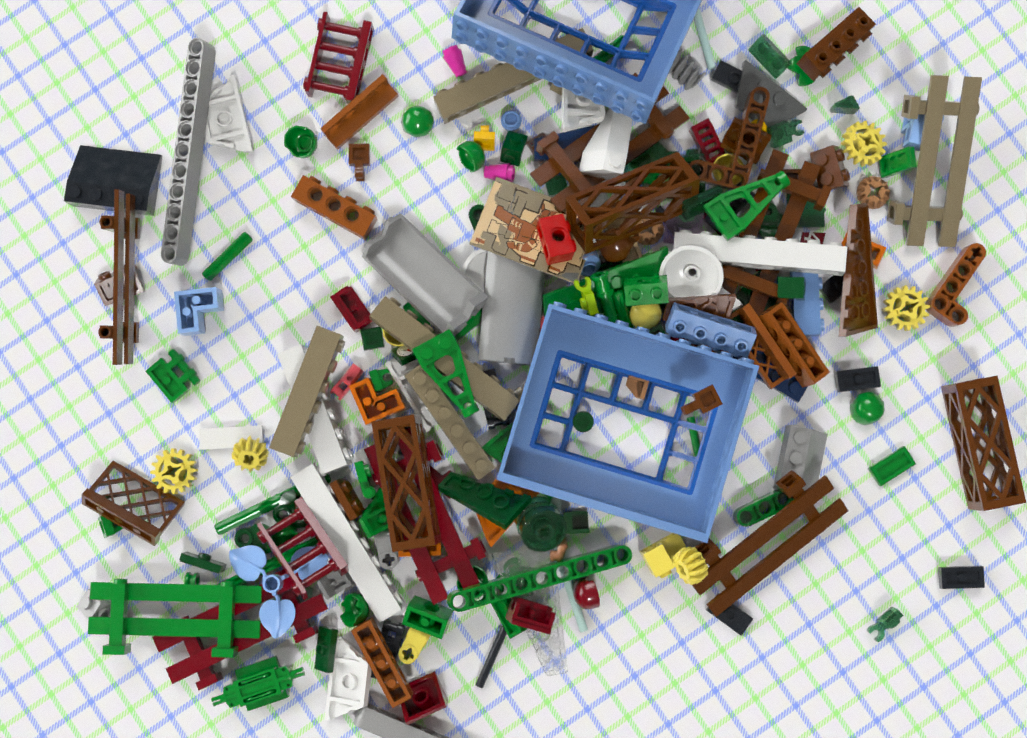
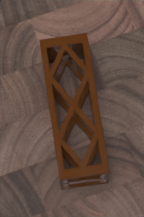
[565,152,700,254]
[941,375,1026,511]
[371,414,442,552]

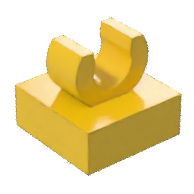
[474,125,495,151]

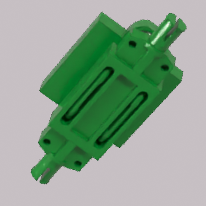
[211,655,305,711]

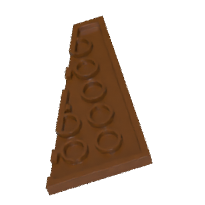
[838,203,878,337]

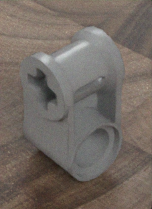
[374,529,400,570]

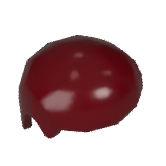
[573,576,600,609]

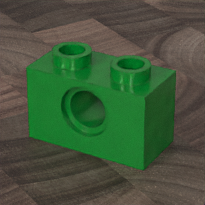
[624,275,669,306]
[402,595,454,639]

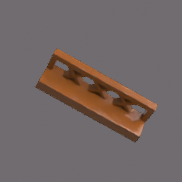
[320,74,399,150]
[730,303,797,390]

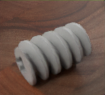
[669,49,706,90]

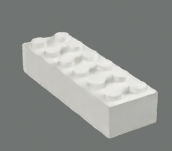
[277,345,354,474]

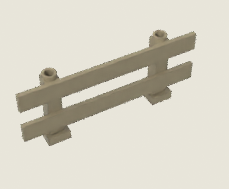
[887,75,982,247]

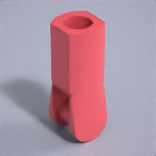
[330,363,364,401]

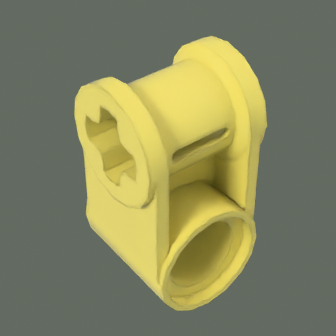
[398,627,431,664]

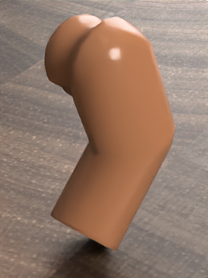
[550,535,568,562]

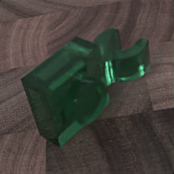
[866,606,904,642]

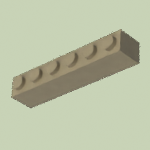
[269,326,345,457]
[404,364,495,480]

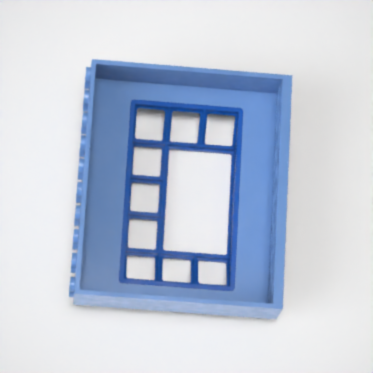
[451,0,702,124]
[496,301,759,543]

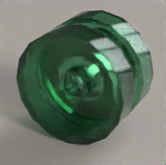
[514,496,567,552]

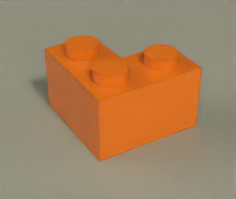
[349,378,407,426]

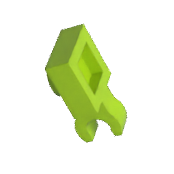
[574,276,599,315]

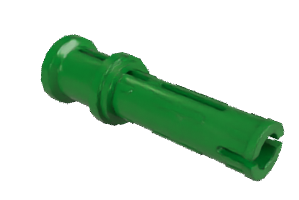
[590,271,619,323]

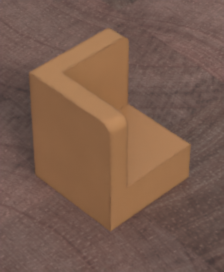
[626,376,649,400]

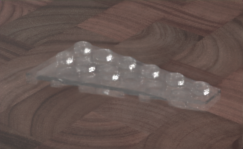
[491,545,568,676]

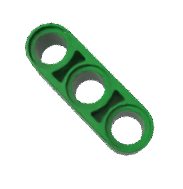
[733,489,793,527]

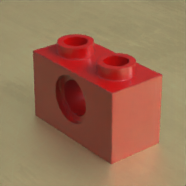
[536,213,577,265]

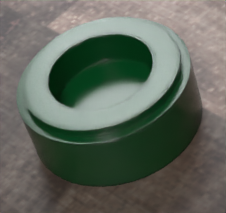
[573,411,594,432]

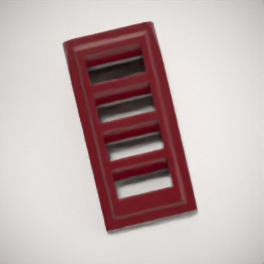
[689,118,726,163]

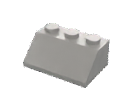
[773,425,828,491]

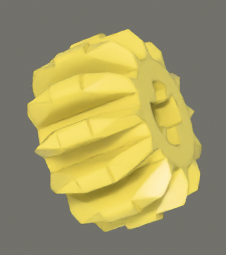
[232,436,269,473]
[673,546,708,585]

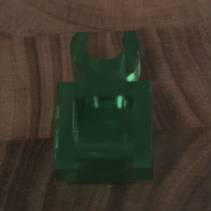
[766,119,805,149]

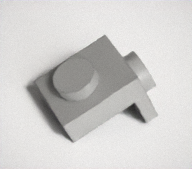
[317,571,355,600]
[76,589,111,619]

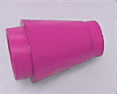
[442,45,467,78]
[484,163,515,182]

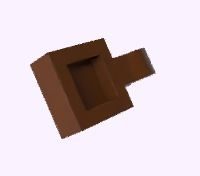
[349,144,370,181]
[680,384,723,415]

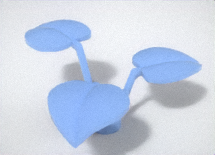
[229,545,329,639]

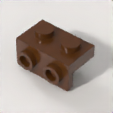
[810,145,850,190]
[329,476,365,521]

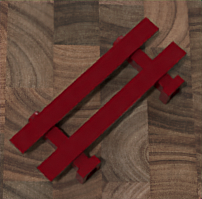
[364,428,488,605]
[152,569,328,691]

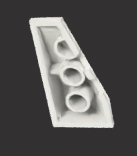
[579,108,633,180]

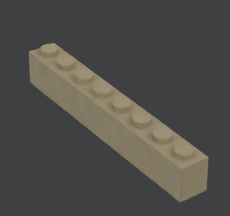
[433,28,593,124]
[369,296,520,422]

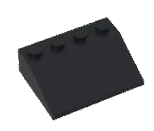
[64,145,162,216]

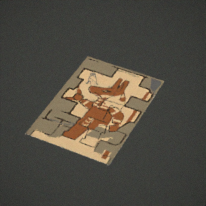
[470,177,599,283]

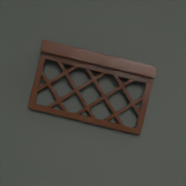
[81,461,185,546]

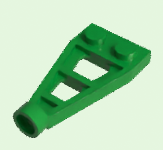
[703,171,790,241]
[412,329,479,418]

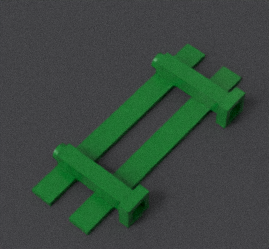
[88,579,262,658]

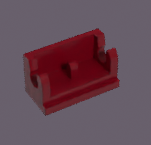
[330,286,373,333]
[505,596,556,635]

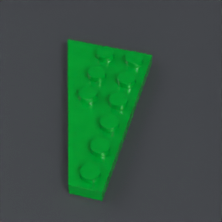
[543,245,668,317]

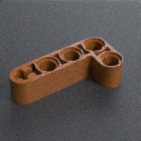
[925,243,986,327]

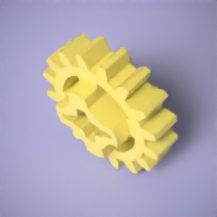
[841,121,887,167]
[882,285,930,331]
[150,448,198,494]

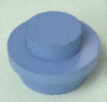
[501,110,521,131]

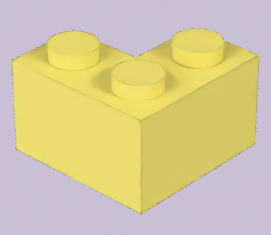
[639,533,686,578]

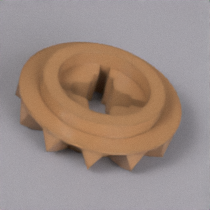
[856,176,891,209]
[634,219,664,245]

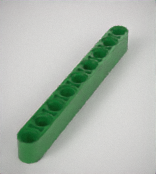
[447,545,632,612]

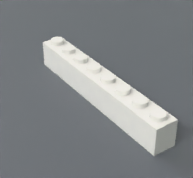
[673,230,847,276]
[290,462,404,623]

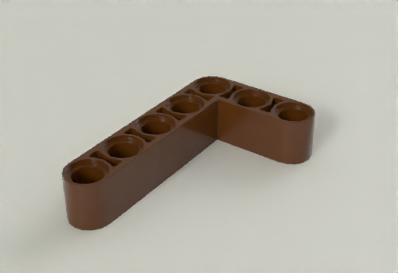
[688,87,770,190]

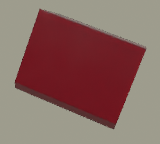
[401,671,448,725]

